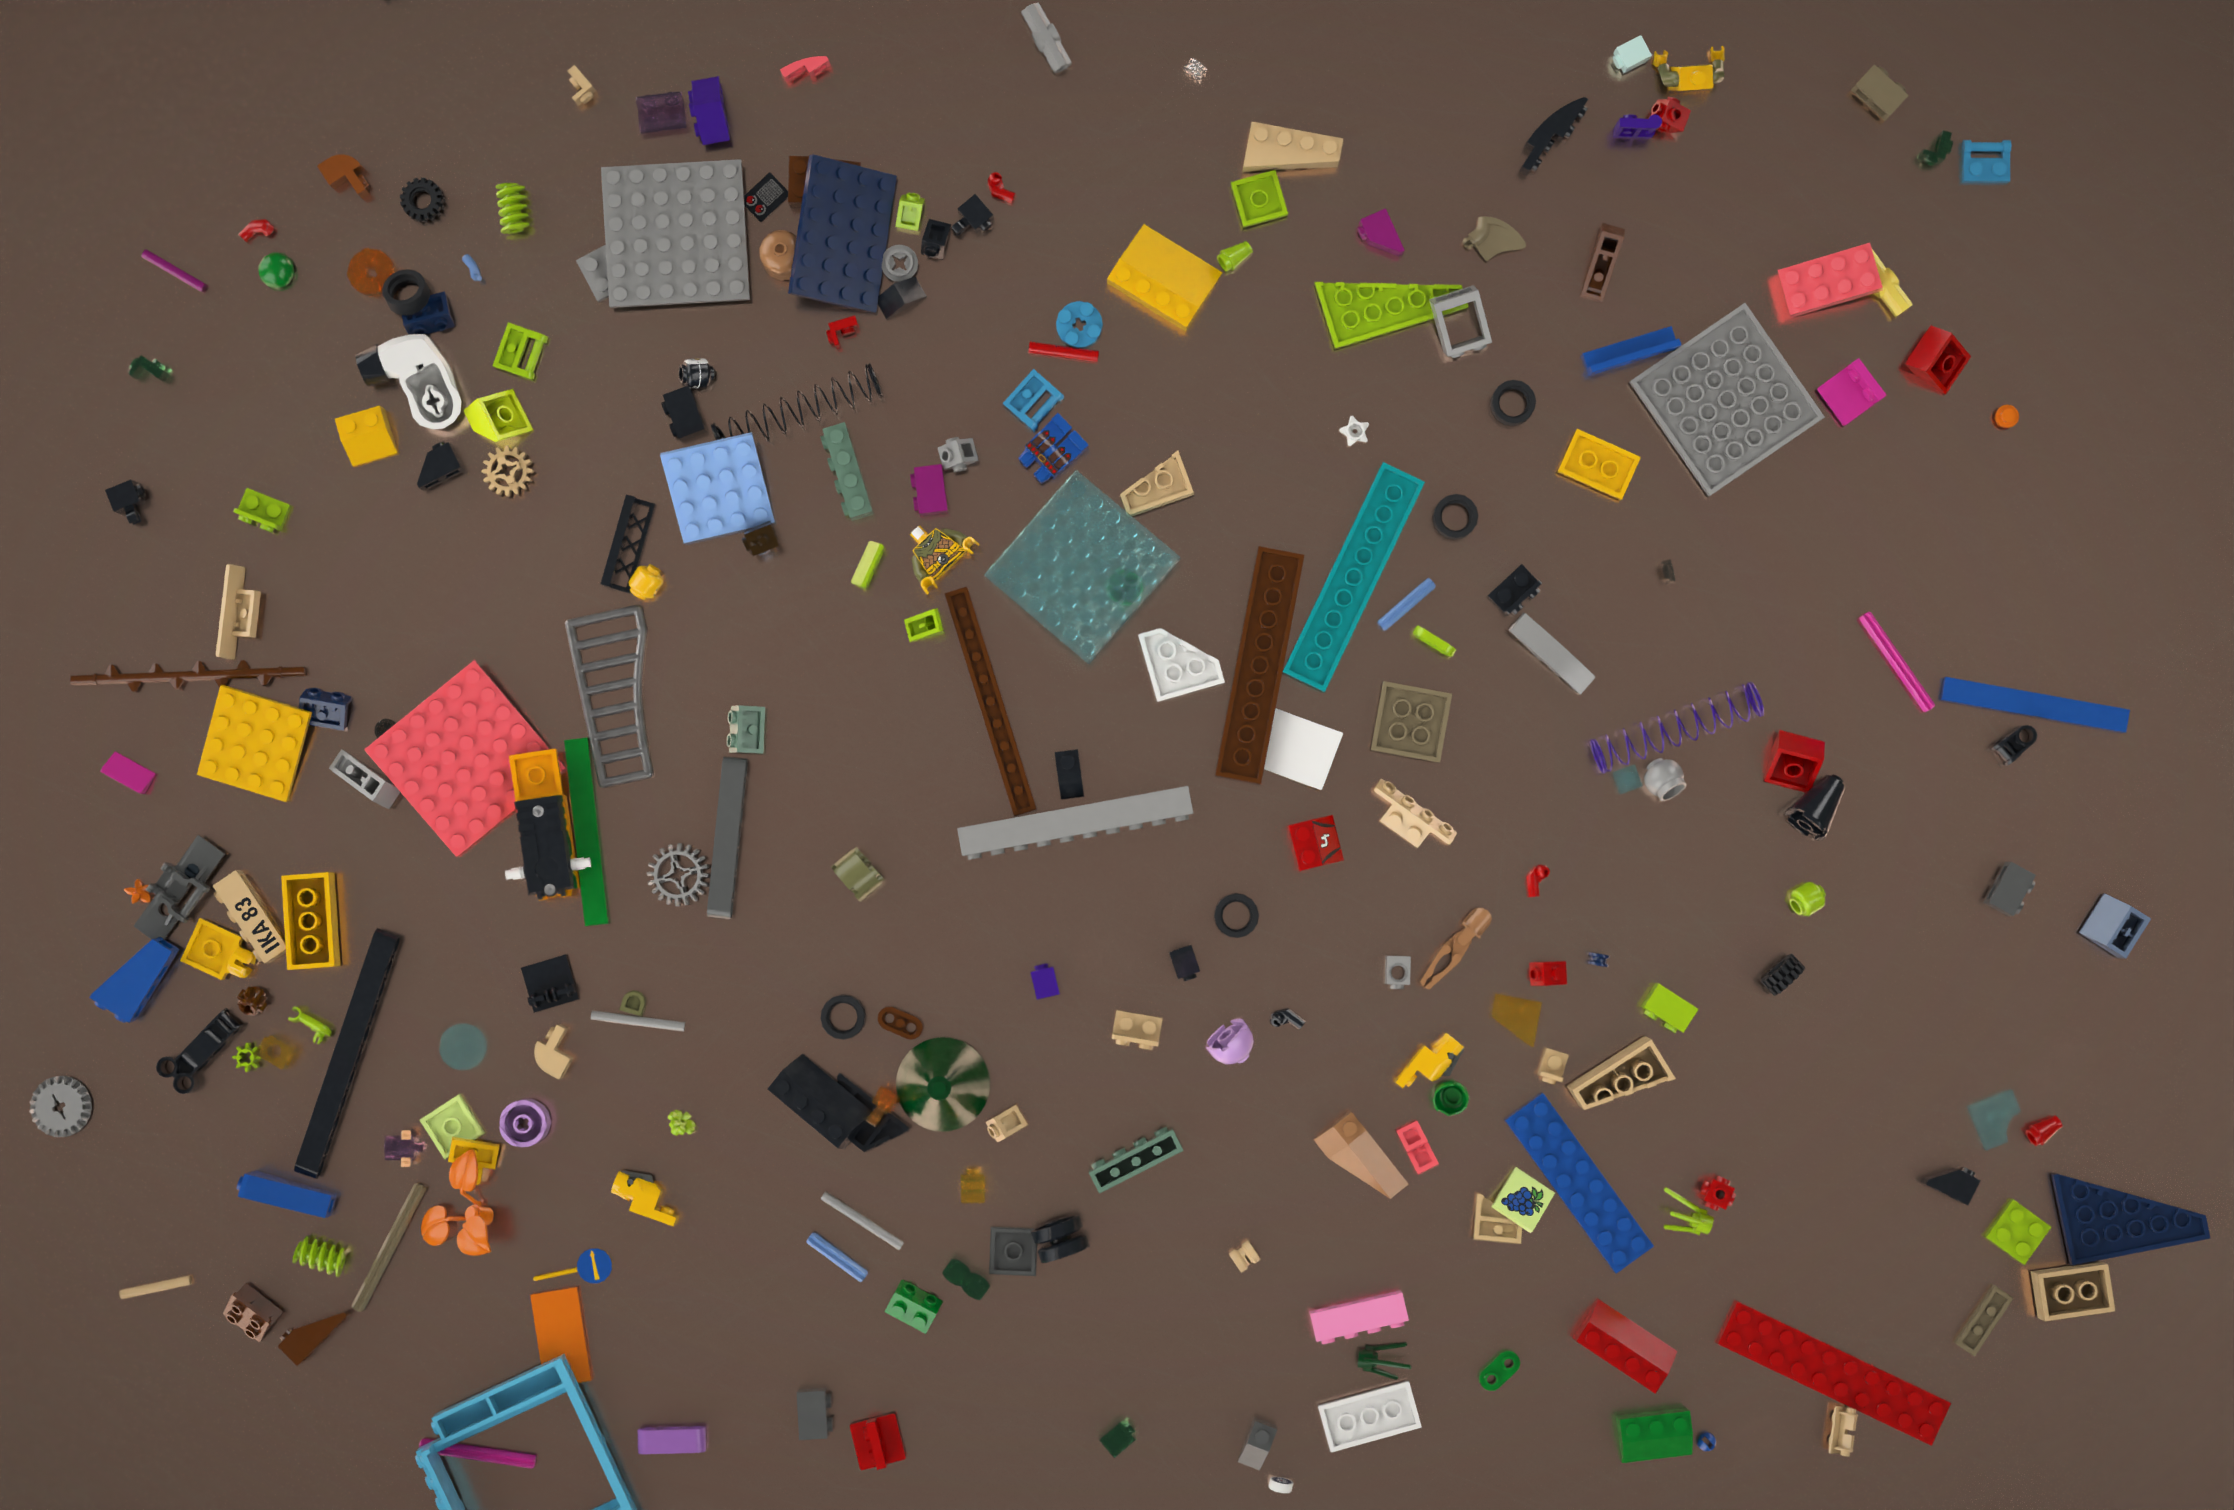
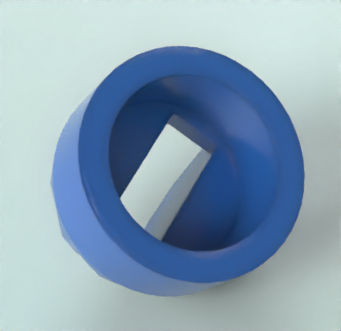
[1696,1431,1716,1451]

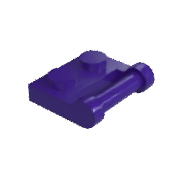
[1613,114,1662,139]

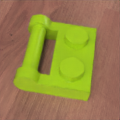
[493,322,549,381]

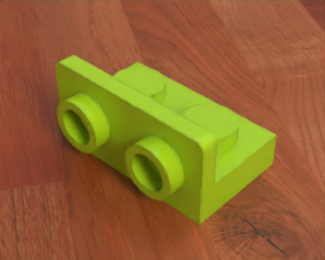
[233,488,292,533]

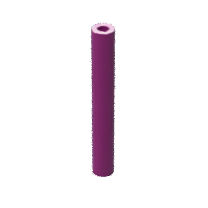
[141,249,206,292]

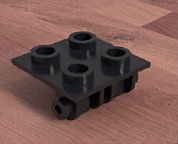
[521,954,579,1013]

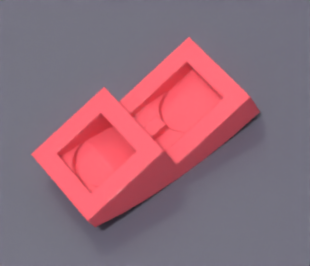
[780,56,831,83]
[1396,1121,1439,1175]

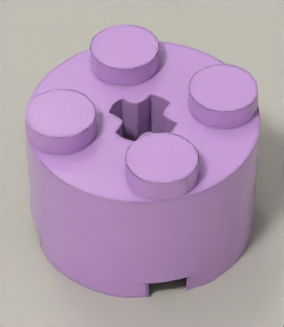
[499,1099,551,1147]

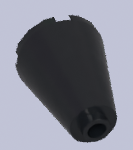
[1785,774,1845,840]

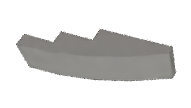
[1509,612,1596,695]

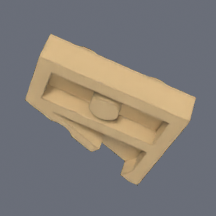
[1473,1194,1522,1244]

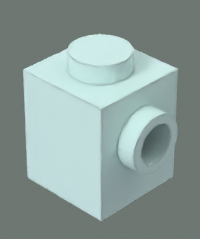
[1613,35,1652,73]

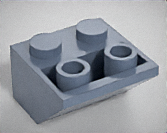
[2079,893,2151,959]

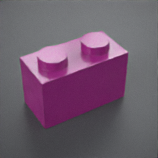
[910,464,948,516]

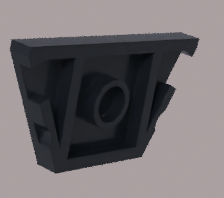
[837,1073,911,1153]

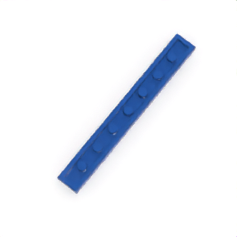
[1940,677,2130,733]

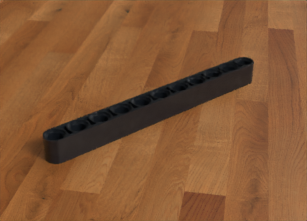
[294,928,400,1179]

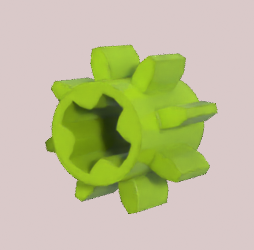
[232,1042,264,1072]

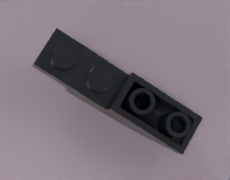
[1519,97,1588,176]

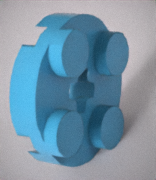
[1056,301,1103,349]

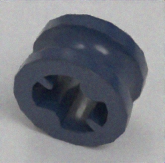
[1587,952,1610,967]

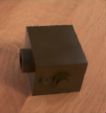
[742,521,779,556]

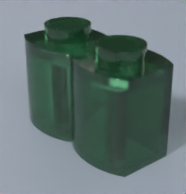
[942,1256,991,1300]

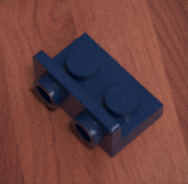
[402,291,455,335]
[299,688,352,731]

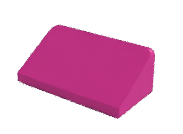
[100,751,156,794]

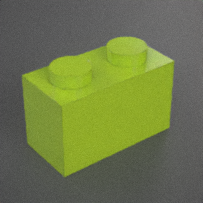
[1640,983,1698,1034]

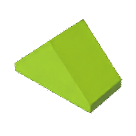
[904,608,945,642]

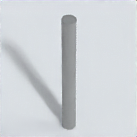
[591,1010,685,1032]
[821,1191,904,1250]

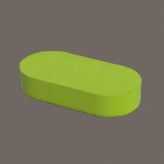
[1412,625,1456,657]

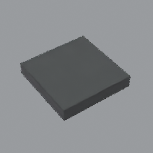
[989,1226,1037,1276]

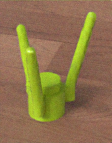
[1664,1188,1714,1235]

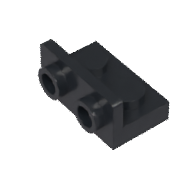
[1487,564,1542,616]

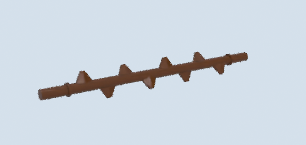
[70,660,306,692]

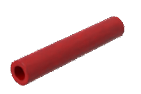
[1028,341,1099,362]

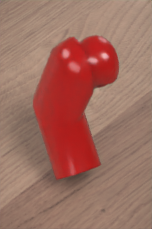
[238,219,274,242]

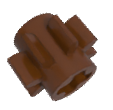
[237,986,268,1015]

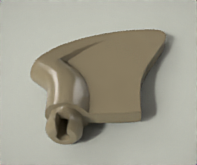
[1462,216,1526,262]

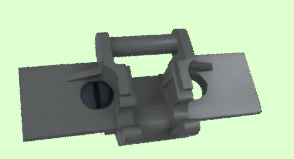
[134,835,225,939]

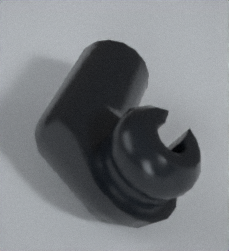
[1270,1008,1306,1030]

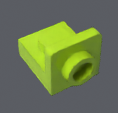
[895,193,925,231]

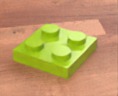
[1231,170,1288,228]
[1984,1199,2052,1265]

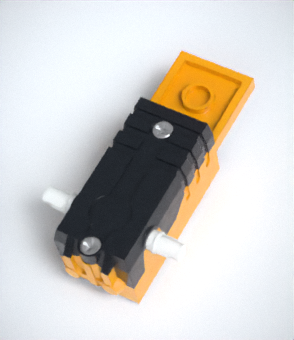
[505,748,591,901]

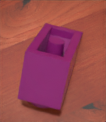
[1357,208,1405,257]

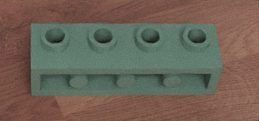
[820,422,874,521]
[1089,1127,1184,1194]

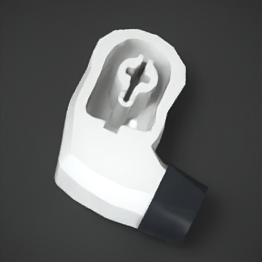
[355,334,462,430]

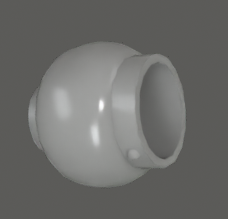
[1644,758,1687,801]

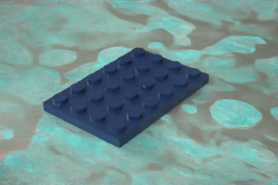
[788,154,897,313]

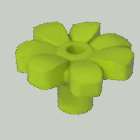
[668,1110,696,1136]

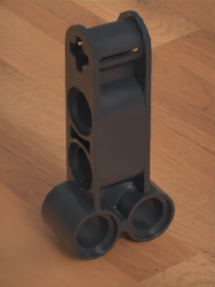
[156,1008,244,1094]

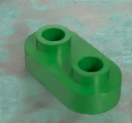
[1479,1350,1520,1391]

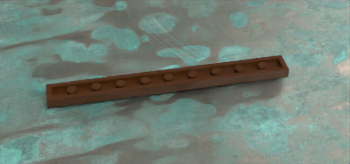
[945,586,1037,817]

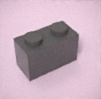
[1983,862,2036,916]
[797,1388,833,1440]

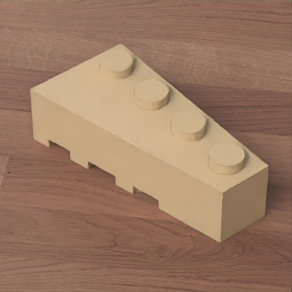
[1242,122,1343,173]
[1567,1036,1676,1110]

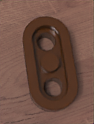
[878,1006,923,1040]

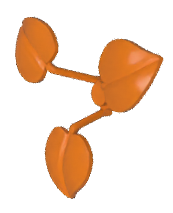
[421,1149,494,1256]

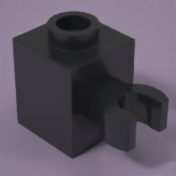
[951,194,994,236]
[105,479,146,525]

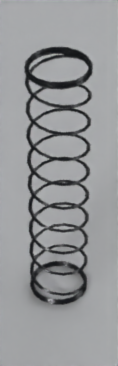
[711,363,883,441]

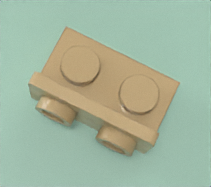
[1112,1010,1163,1050]

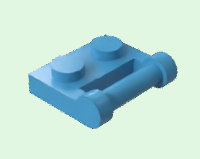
[1962,140,2011,183]
[1003,369,1065,432]

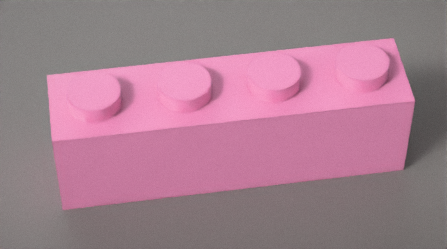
[1309,1290,1409,1344]

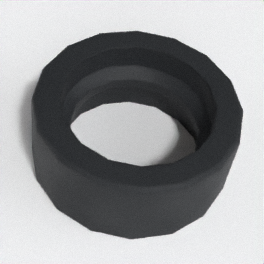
[382,269,430,316]
[1490,380,1536,426]
[1433,494,1478,540]
[1214,893,1259,938]
[820,995,866,1040]

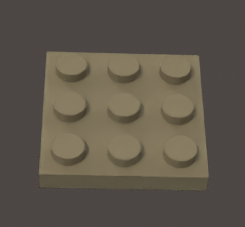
[1370,681,1452,763]

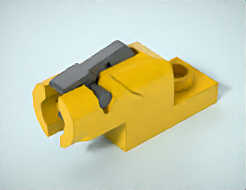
[1394,1033,1464,1088]
[611,1170,679,1226]

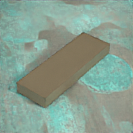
[1953,1284,2014,1357]

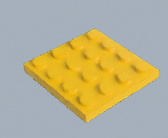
[197,685,312,802]

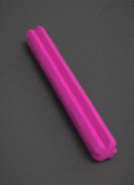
[1860,612,1935,712]
[419,1439,536,1469]

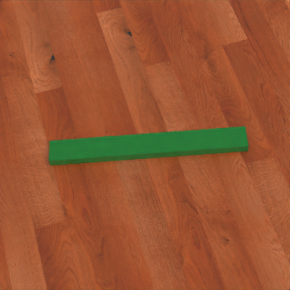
[564,738,609,926]

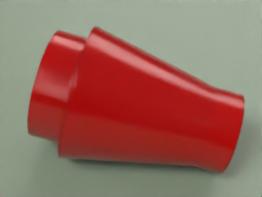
[2026,1115,2063,1146]

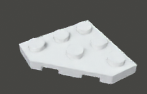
[1138,628,1225,702]

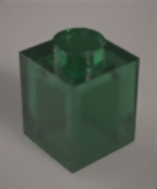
[1099,1418,1136,1458]

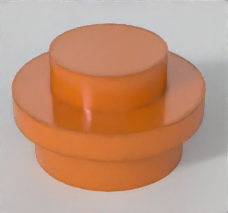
[1995,405,2019,428]

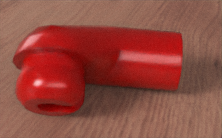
[987,172,1016,204]
[1526,865,1550,897]

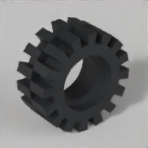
[400,177,445,223]
[1761,953,1805,996]

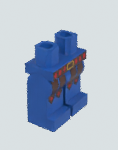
[1018,413,1089,484]

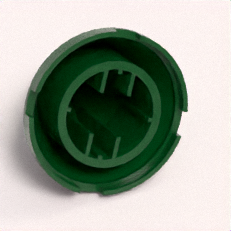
[896,1037,990,1132]

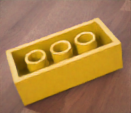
[281,872,341,970]

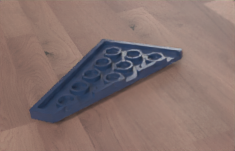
[2051,1173,2211,1266]

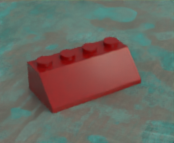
[1573,1299,1677,1394]

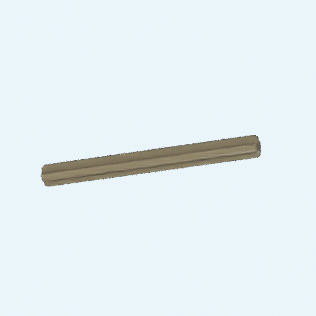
[351,1183,426,1312]

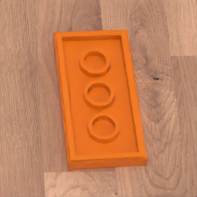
[530,1286,592,1383]

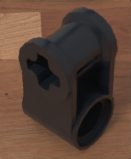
[1990,725,2037,766]

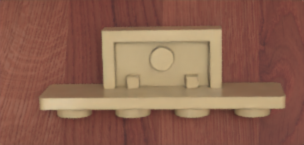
[216,564,261,659]
[1374,779,1457,848]

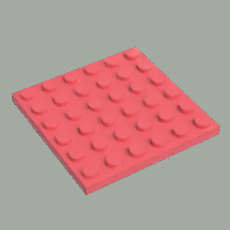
[364,659,566,857]

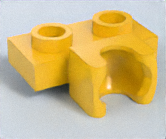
[448,1137,500,1185]

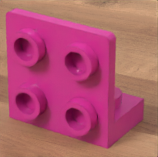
[1817,358,1887,426]

